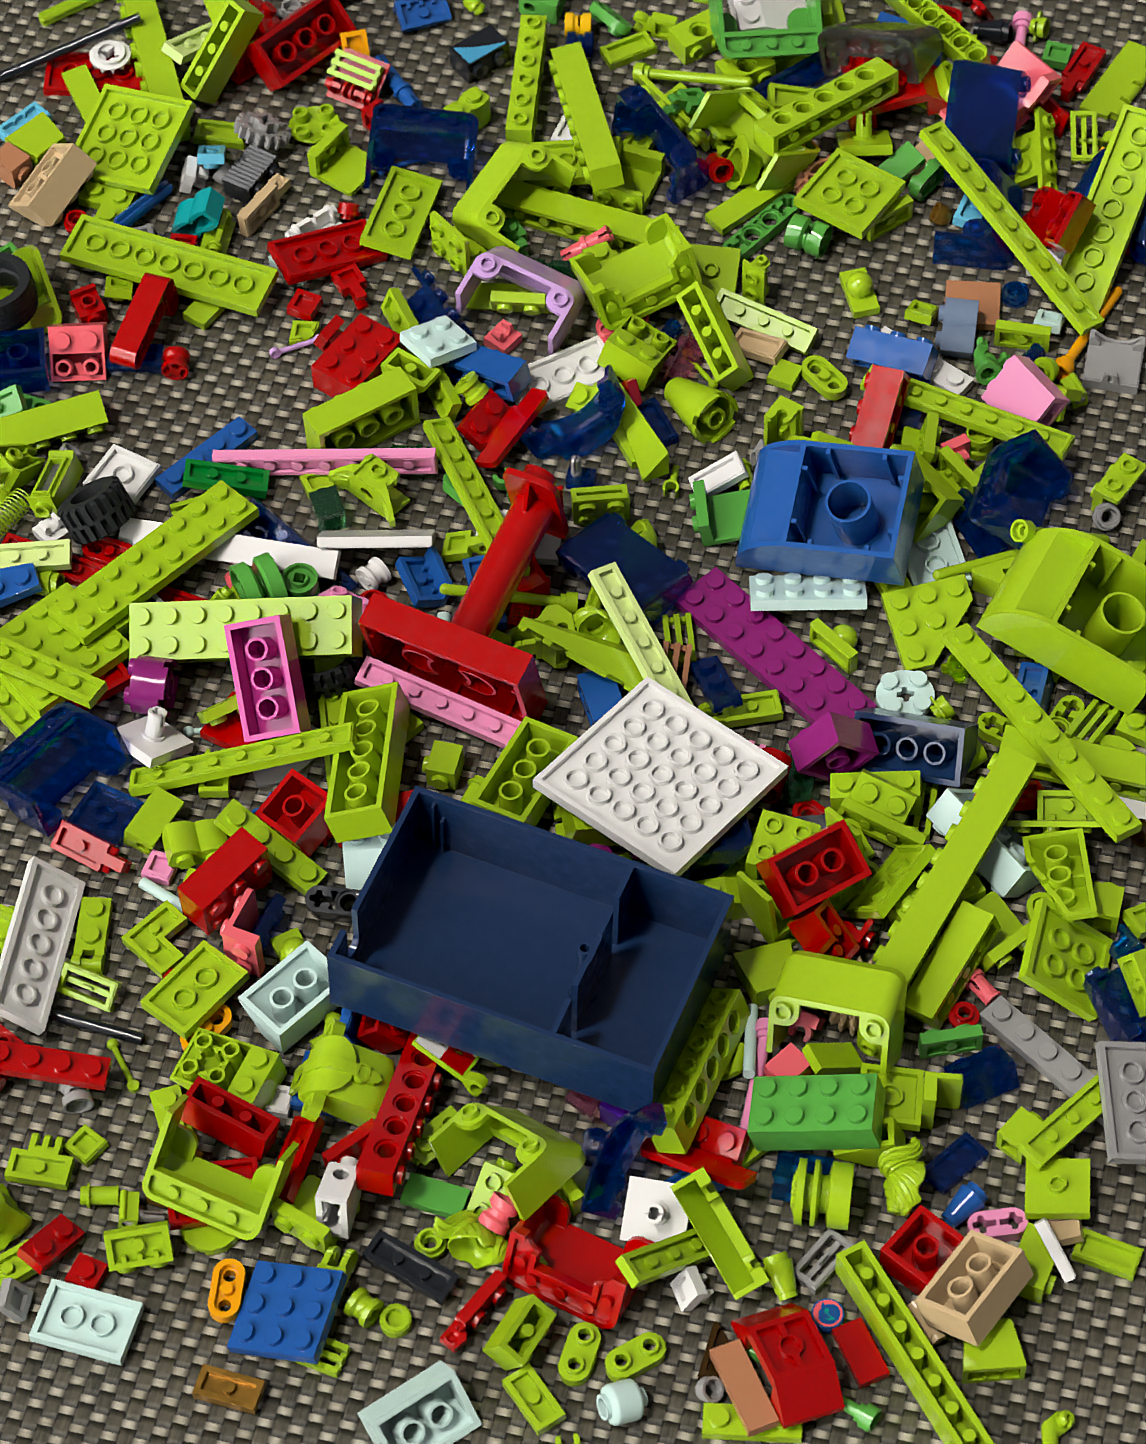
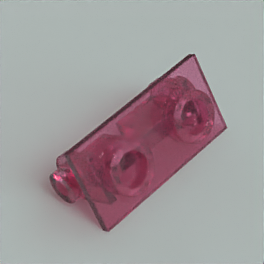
[662,330,702,382]

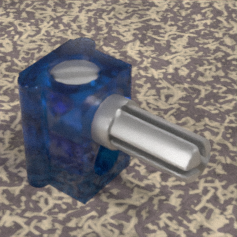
[565,455,598,489]

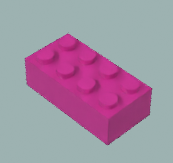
[224,614,311,742]

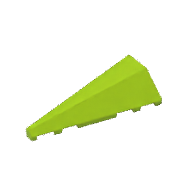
[517,616,644,692]

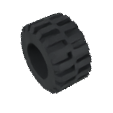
[57,476,136,544]

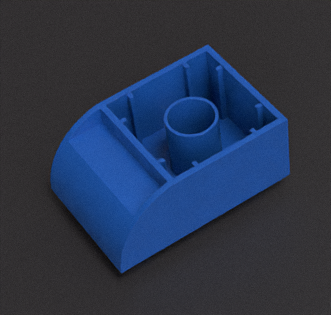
[735,440,925,586]

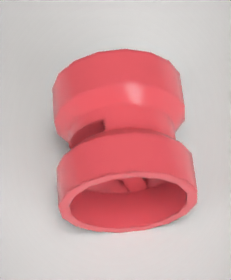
[478,1191,518,1236]

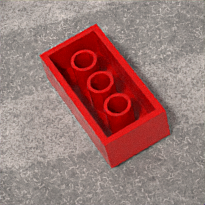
[244,0,357,92]

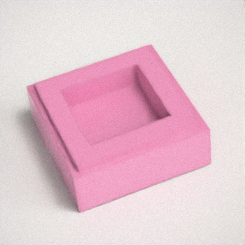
[141,849,178,887]

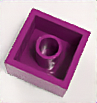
[788,711,879,781]

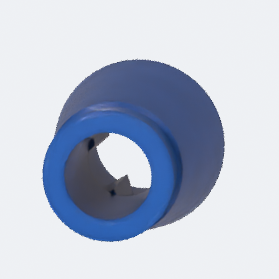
[941,1181,988,1229]

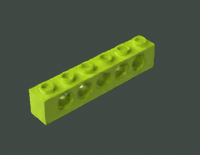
[505,14,548,143]
[753,57,898,157]
[646,988,751,1154]

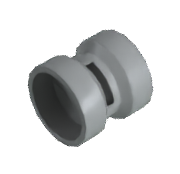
[59,1084,94,1114]

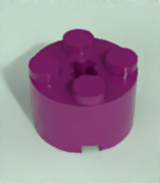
[123,655,178,717]

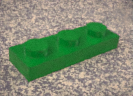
[182,458,270,499]

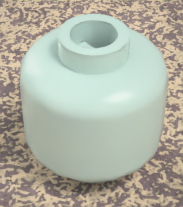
[596,1379,648,1426]

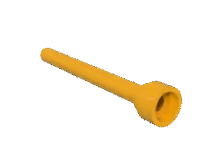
[1055,286,1123,380]

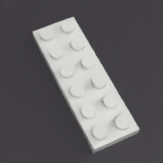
[0,856,85,1035]

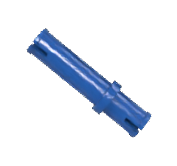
[374,54,423,115]

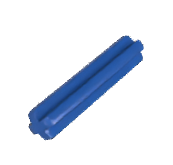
[113,180,173,227]

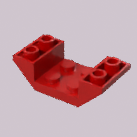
[847,56,951,132]
[1022,185,1097,255]
[731,1303,845,1429]

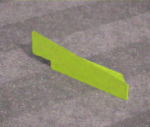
[603,371,669,483]

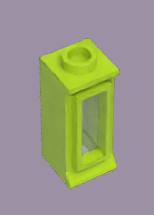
[26,450,84,518]

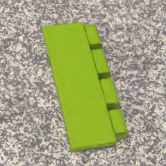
[1079,40,1146,121]

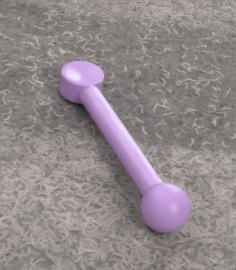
[269,334,319,359]

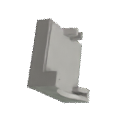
[1082,329,1146,395]

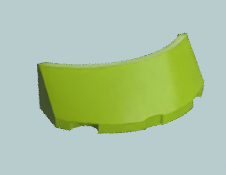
[670,1167,769,1300]

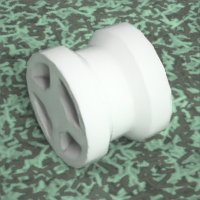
[355,557,391,590]

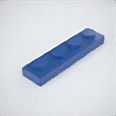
[155,416,258,501]

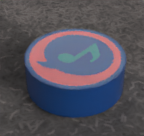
[811,1298,844,1333]

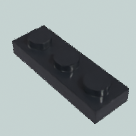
[362,1229,461,1306]

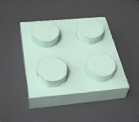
[400,315,477,368]

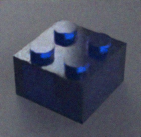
[0,327,51,394]

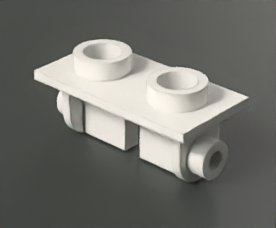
[284,204,343,237]

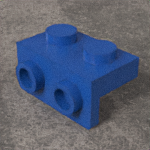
[395,546,453,608]

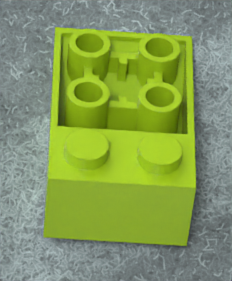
[170,1027,287,1111]

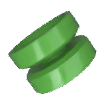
[229,552,289,599]

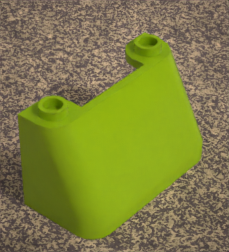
[569,213,702,330]

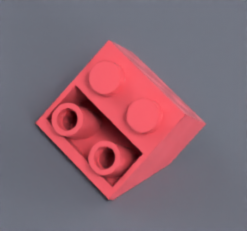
[48,322,109,382]

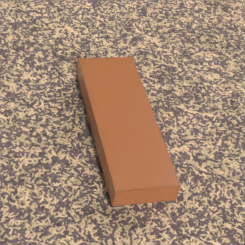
[709,1339,779,1437]

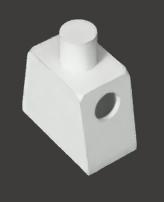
[315,1156,361,1239]

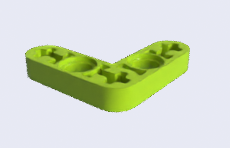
[977,695,1085,748]

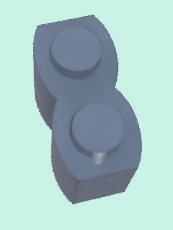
[935,297,979,359]

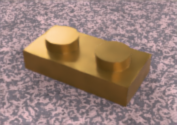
[192,1363,266,1415]

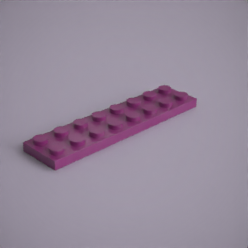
[674,567,878,725]

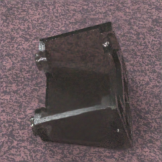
[817,19,944,84]

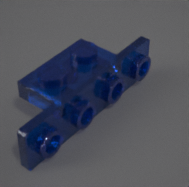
[407,266,474,337]

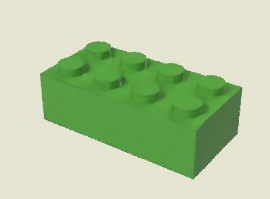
[747,1073,886,1151]

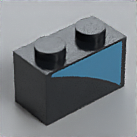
[449,24,510,84]

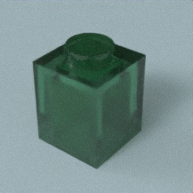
[309,485,347,533]

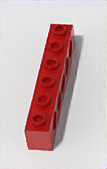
[355,1032,444,1197]

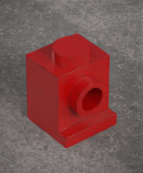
[69,283,109,323]

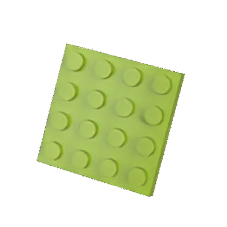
[75,84,196,195]
[0,582,129,718]

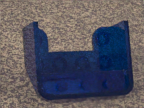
[0,702,134,837]

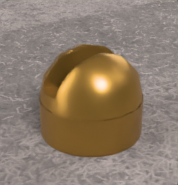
[929,202,952,225]

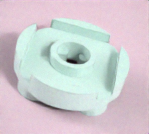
[876,670,935,716]

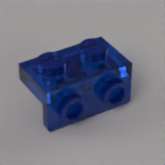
[943,1044,1020,1109]

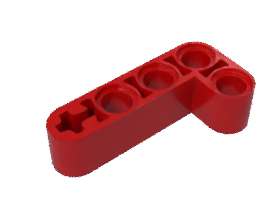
[109,272,179,369]

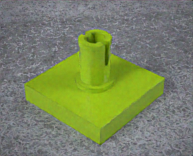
[836,110,893,156]

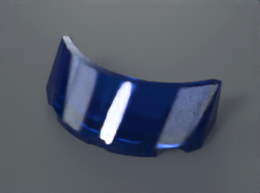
[520,364,626,460]
[581,1102,667,1220]

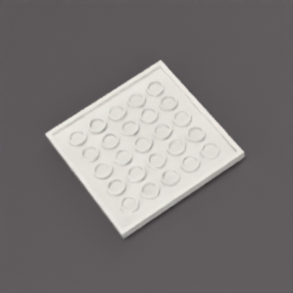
[533,676,788,877]

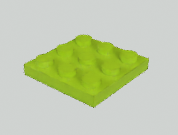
[793,148,906,240]
[1018,897,1113,1022]

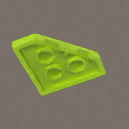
[880,574,973,671]

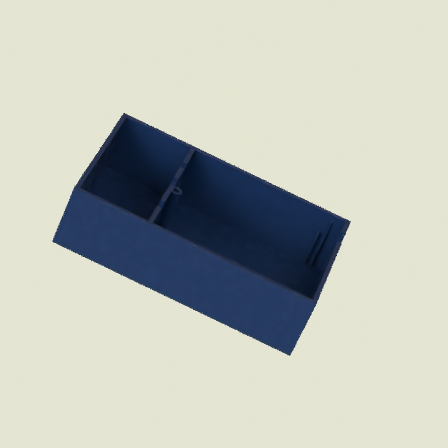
[327,786,734,1118]

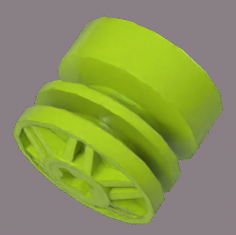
[790,1158,854,1231]

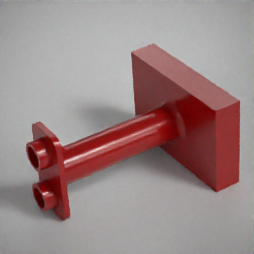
[358,464,569,722]

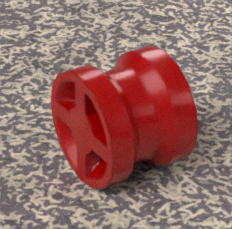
[162,346,190,380]

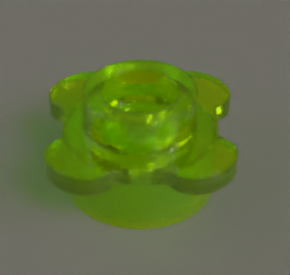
[940,654,969,683]

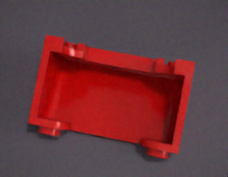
[502,1194,655,1329]

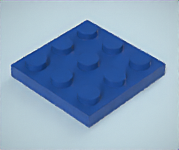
[227,1260,348,1364]

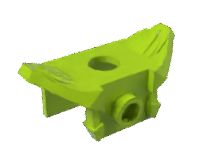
[328,454,410,527]

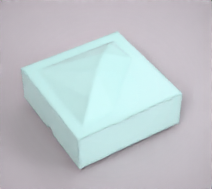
[1033,309,1065,335]

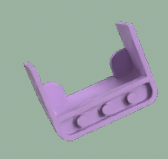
[455,246,587,356]

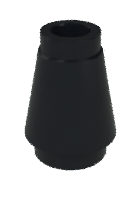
[973,19,1013,45]

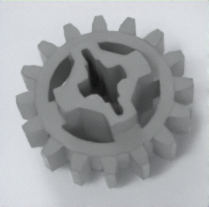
[234,111,291,150]

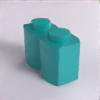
[171,187,225,238]

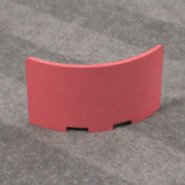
[939,41,1063,153]

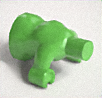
[973,337,1011,385]

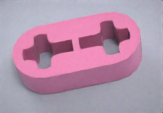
[967,1207,1028,1242]

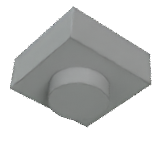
[0,1278,34,1322]

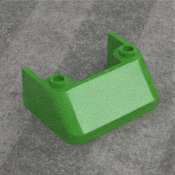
[708,0,823,60]

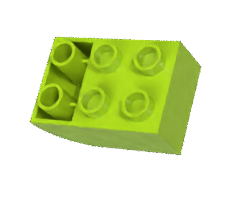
[976,528,1146,715]

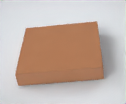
[945,280,1001,331]

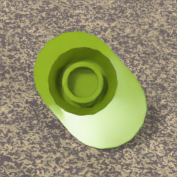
[725,134,764,190]

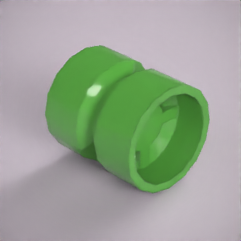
[784,213,833,258]
[281,563,320,597]

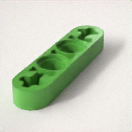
[722,194,800,265]

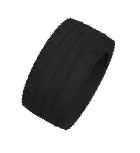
[0,252,38,336]

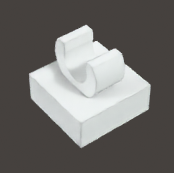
[179,155,209,194]
[32,512,71,541]
[670,1266,714,1312]

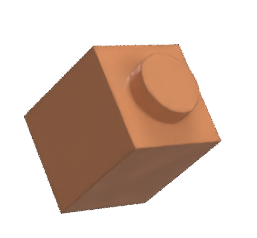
[0,142,33,189]

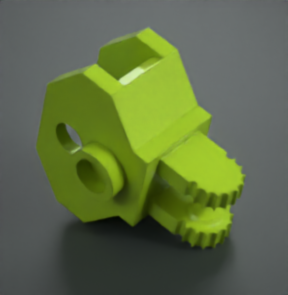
[509,604,575,668]

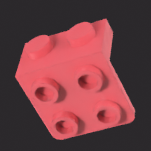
[220,887,266,977]

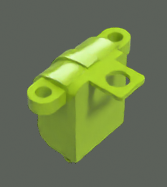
[288,1018,395,1127]

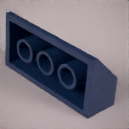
[854,707,979,787]

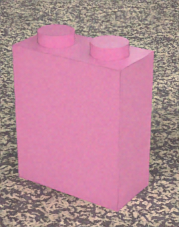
[981,354,1070,427]

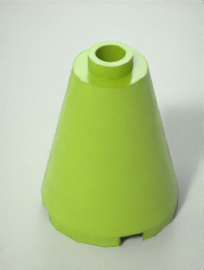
[664,377,738,444]

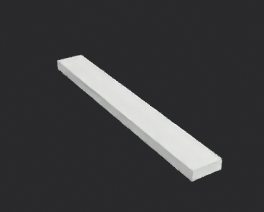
[118,518,341,580]

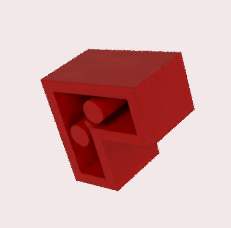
[787,898,860,959]

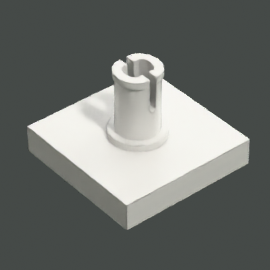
[109,706,194,768]
[620,1176,689,1242]

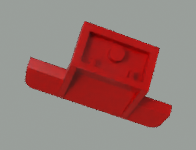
[456,387,549,468]
[640,1115,758,1189]

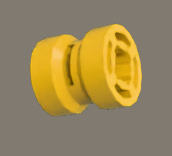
[564,12,592,39]

